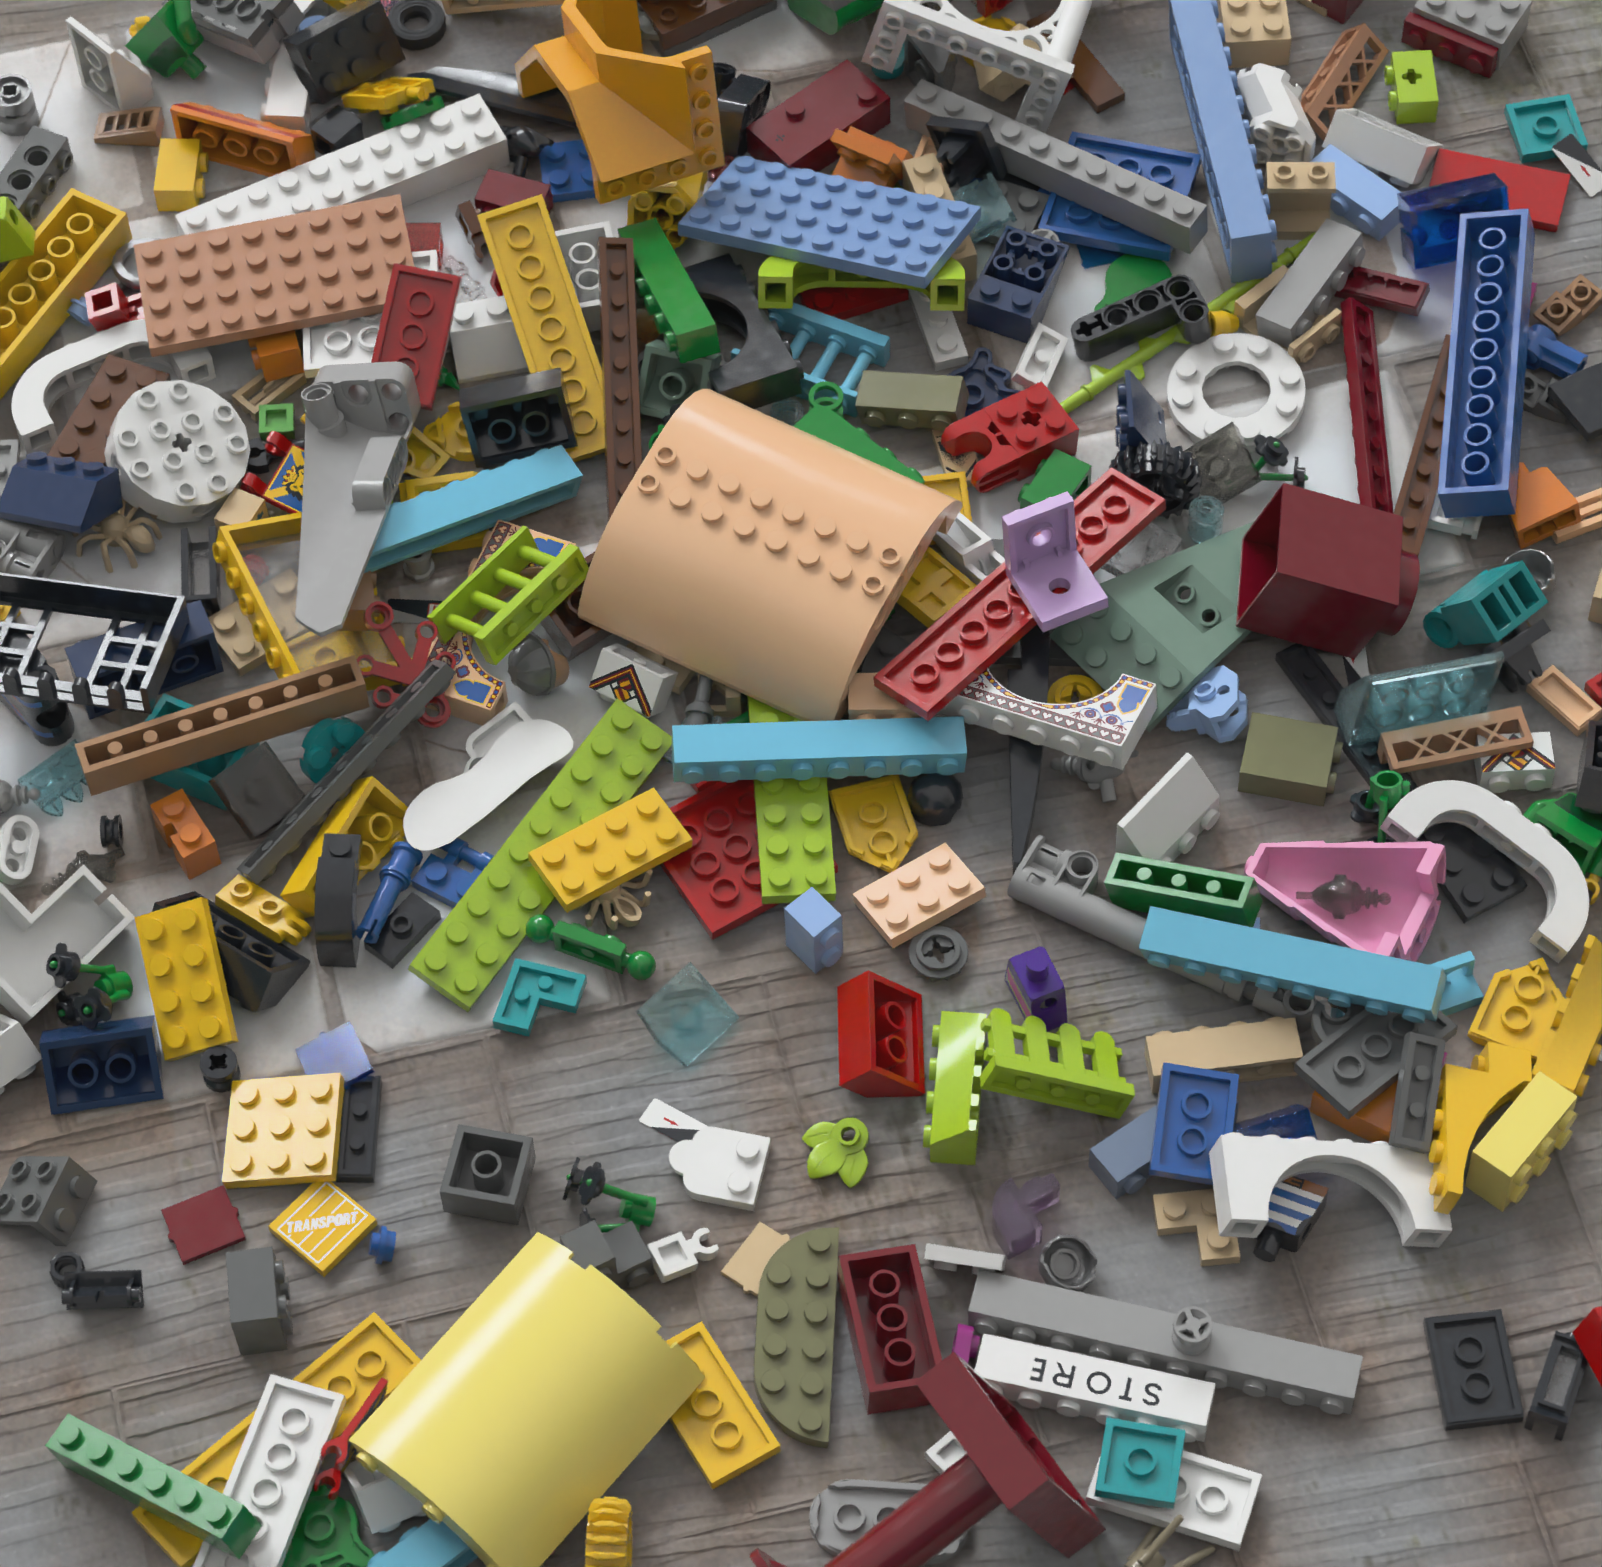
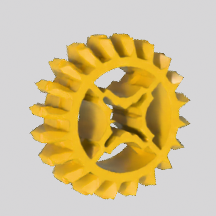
[585,1496,633,1567]

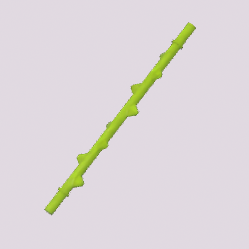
[1059,232,1316,414]

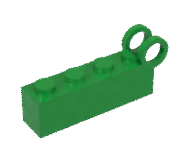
[793,381,925,485]

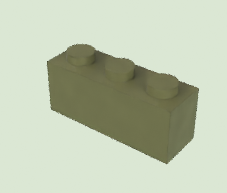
[855,370,969,431]

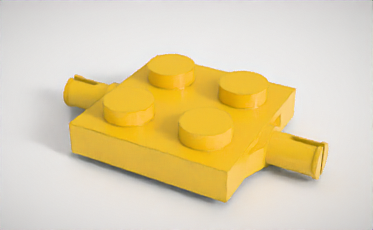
[341,77,435,114]

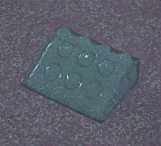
[1334,651,1505,746]

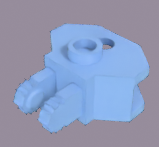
[1166,665,1248,743]

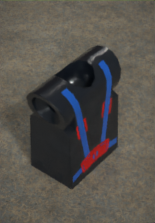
[0,620,74,746]

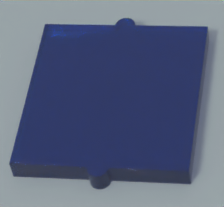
[295,1021,375,1090]

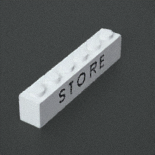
[975,1334,1215,1442]

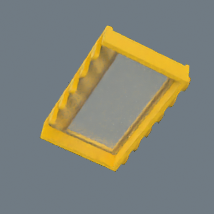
[212,512,412,691]

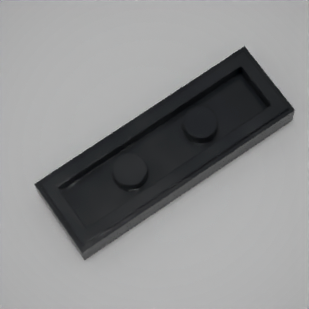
[336,1076,382,1183]

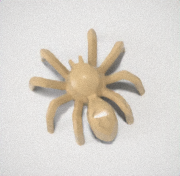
[72,497,162,573]
[574,869,652,931]

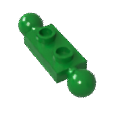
[525,914,656,980]

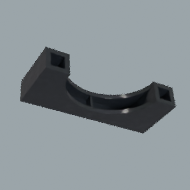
[684,253,804,409]

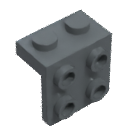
[0,1156,97,1246]

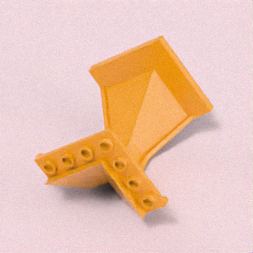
[514,0,725,205]

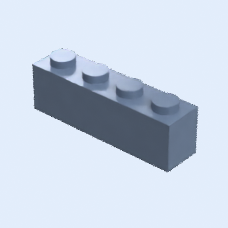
[1089,1069,1239,1199]

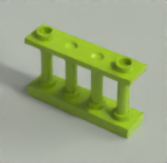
[427,525,589,666]

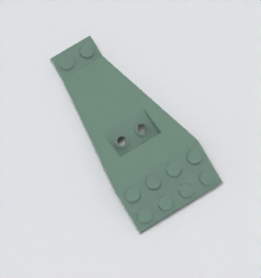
[1049,521,1255,733]

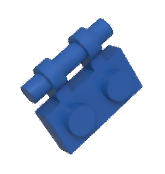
[411,838,494,908]

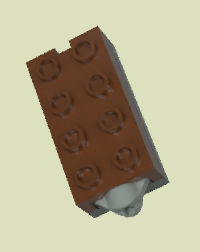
[637,0,777,57]

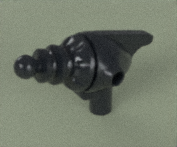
[499,126,554,178]

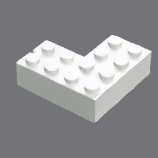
[0,864,135,1026]

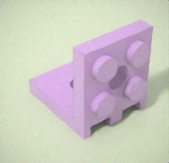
[1002,491,1109,632]

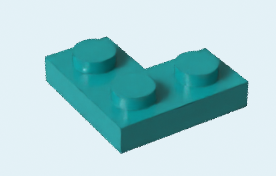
[492,958,587,1037]

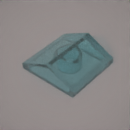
[636,962,740,1067]

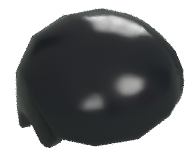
[907,773,963,827]

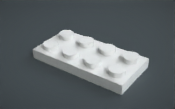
[1086,1450,1262,1551]

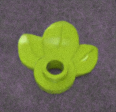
[802,1117,869,1188]

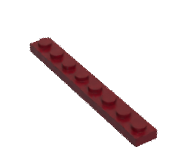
[1341,297,1394,513]

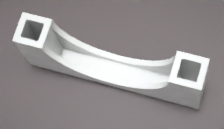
[1209,1132,1452,1248]

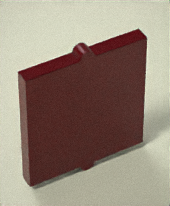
[161,1185,246,1265]

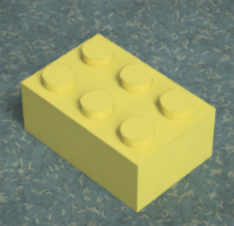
[1465,1071,1578,1212]

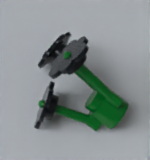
[562,1157,656,1233]

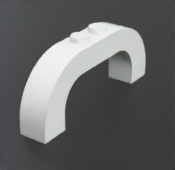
[11,319,216,455]
[1380,780,1589,963]

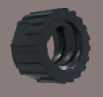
[50,1251,86,1289]

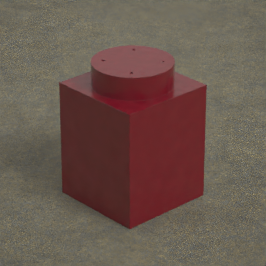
[1236,483,1420,659]

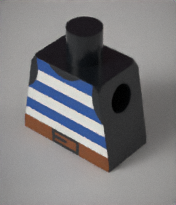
[1253,1176,1329,1262]

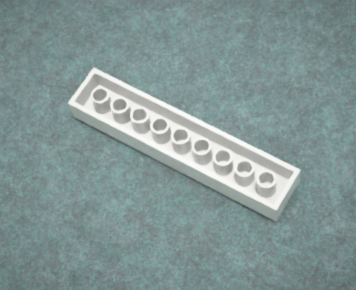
[175,94,510,236]

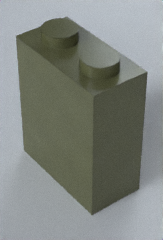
[1238,712,1343,807]

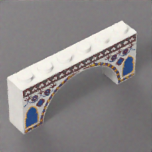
[937,668,1157,770]

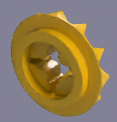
[1047,675,1103,704]

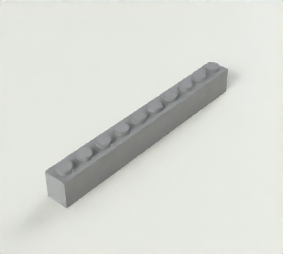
[904,79,1208,254]
[968,1269,1363,1415]

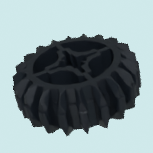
[1109,439,1202,520]

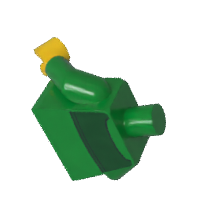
[125,0,207,80]
[1523,793,1602,905]

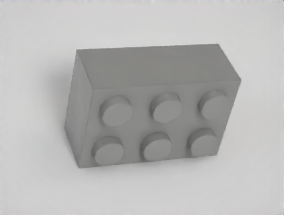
[1413,0,1532,70]

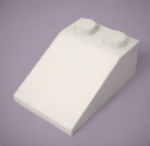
[66,17,154,111]

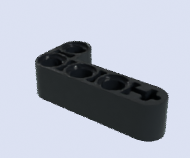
[1071,275,1213,362]

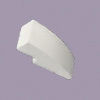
[933,512,1005,585]

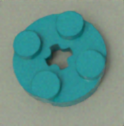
[300,717,365,784]

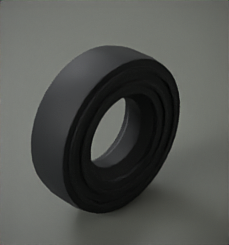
[388,0,446,50]

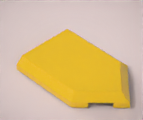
[828,775,918,873]
[1467,957,1564,1064]

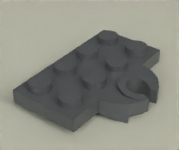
[1294,998,1458,1119]

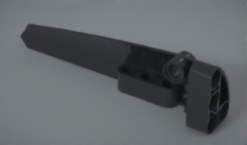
[407,62,771,161]

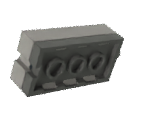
[162,0,305,65]

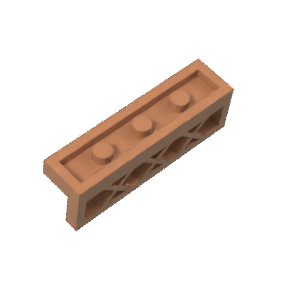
[1301,23,1389,141]
[1377,706,1534,774]

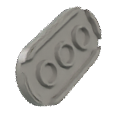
[809,1479,968,1564]

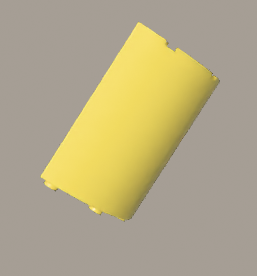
[349,1232,706,1567]

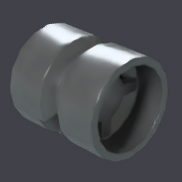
[0,74,39,136]

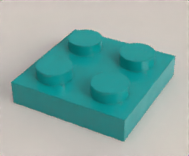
[1504,94,1588,163]
[1094,1417,1186,1509]

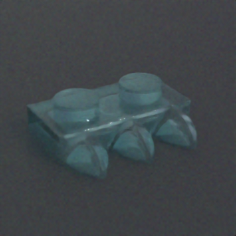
[18,739,88,817]

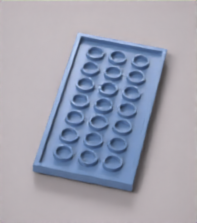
[678,156,981,289]

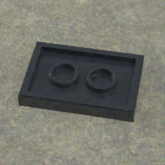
[1423,1309,1524,1431]

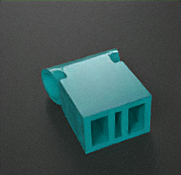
[1423,560,1548,648]

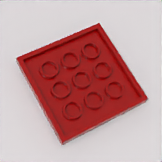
[660,779,838,940]

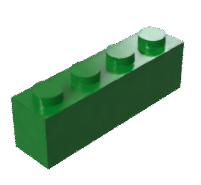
[1104,852,1263,928]

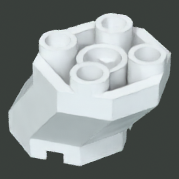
[1235,63,1316,164]

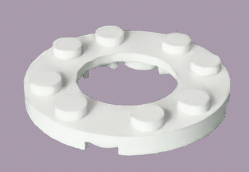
[1167,333,1305,454]

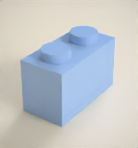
[784,887,843,974]

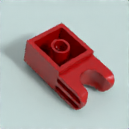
[941,381,1079,493]

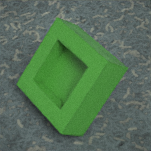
[259,403,295,441]

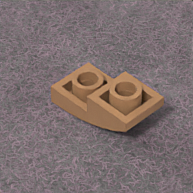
[1533,274,1602,336]

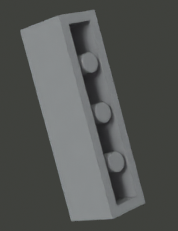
[1255,218,1365,348]

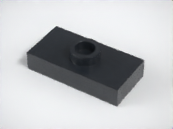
[364,892,441,969]

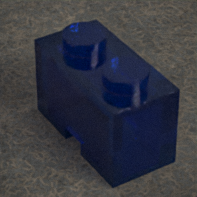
[1233,1104,1318,1140]

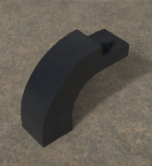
[315,833,363,968]

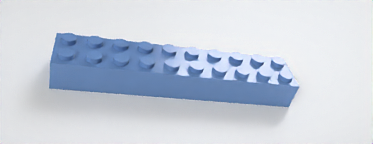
[1168,0,1277,283]

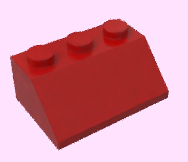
[837,970,925,1098]

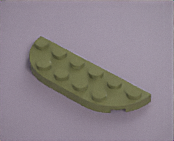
[753,1228,839,1448]

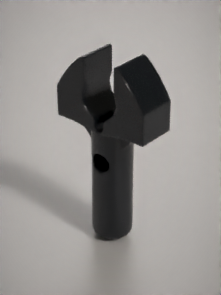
[246,437,305,474]

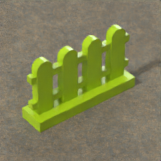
[979,1008,1135,1119]

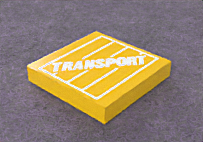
[268,1181,378,1277]

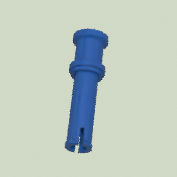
[356,841,423,943]

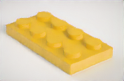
[528,787,692,913]
[134,897,238,1062]
[666,1321,781,1490]

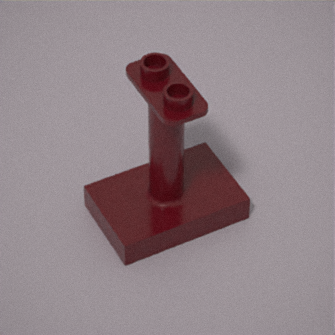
[749,1352,1106,1567]

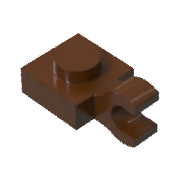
[455,200,487,263]

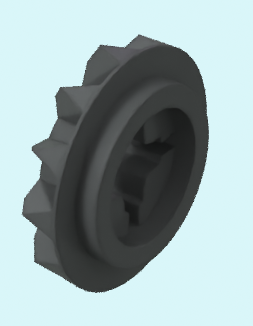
[909,926,968,981]

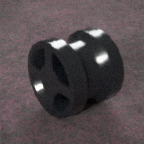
[199,1046,241,1093]

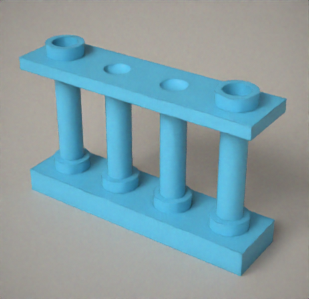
[731,303,890,418]

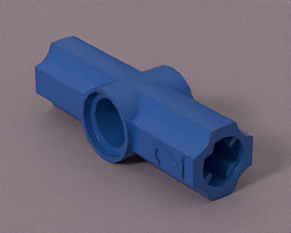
[1526,324,1588,378]

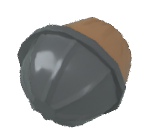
[508,631,570,696]

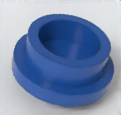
[368,1226,396,1265]

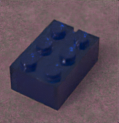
[1397,173,1509,270]

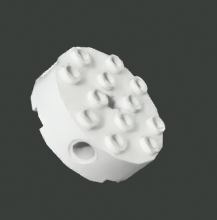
[104,380,250,523]

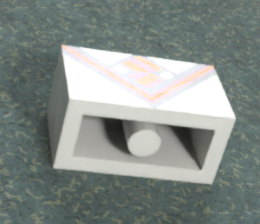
[589,643,678,718]
[1474,732,1555,793]

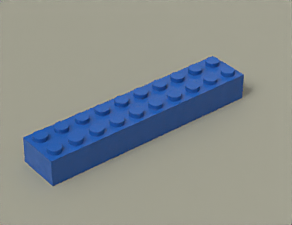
[1438,209,1535,518]

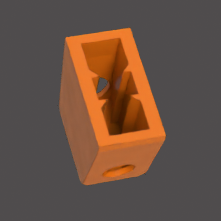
[1508,462,1581,549]

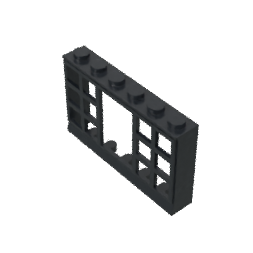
[0,572,190,714]

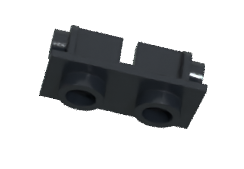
[61,1270,144,1310]

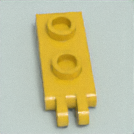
[215,874,312,946]

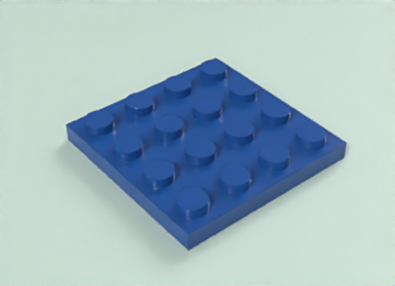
[1038,131,1201,261]

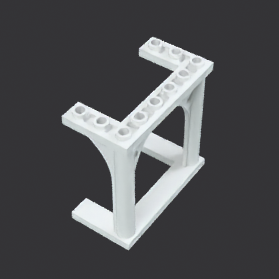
[861,0,1093,133]

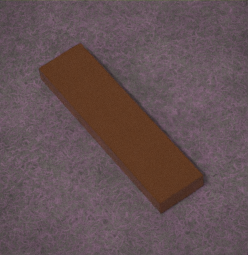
[1026,8,1125,114]

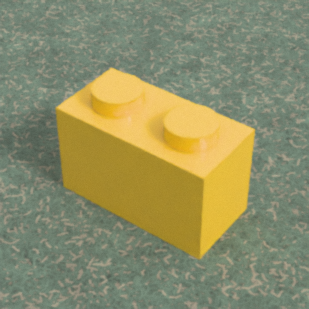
[153,138,209,212]

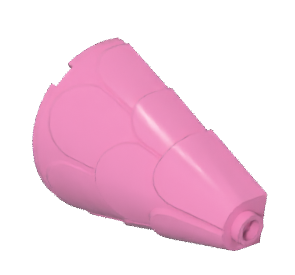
[1244,840,1446,962]

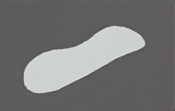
[403,719,574,851]

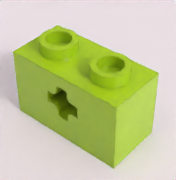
[1384,50,1439,124]

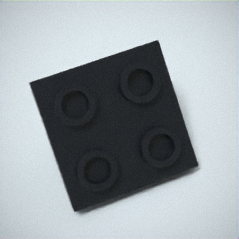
[926,116,1008,189]
[1462,619,1551,693]

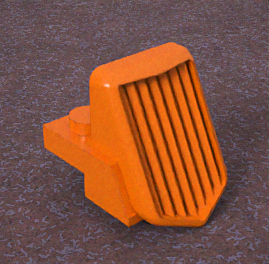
[830,126,914,188]

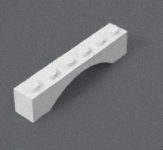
[260,0,330,134]

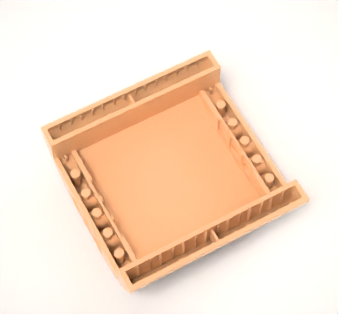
[577,389,962,721]

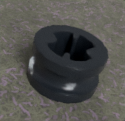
[100,815,123,848]

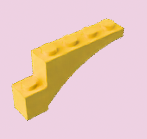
[1429,1042,1532,1214]

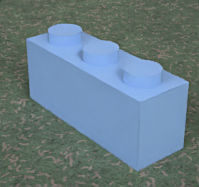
[1310,144,1408,241]

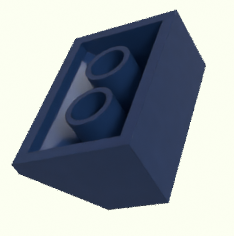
[0,452,123,533]
[39,1015,164,1115]

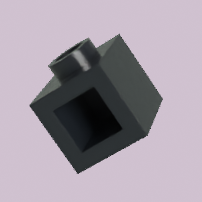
[310,104,364,156]

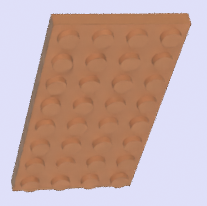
[133,194,414,357]

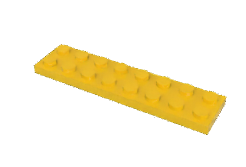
[477,194,605,462]
[131,1312,421,1567]

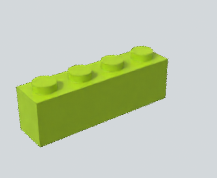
[923,1011,987,1165]

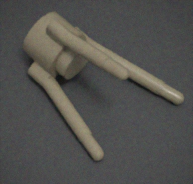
[1124,1515,1215,1567]

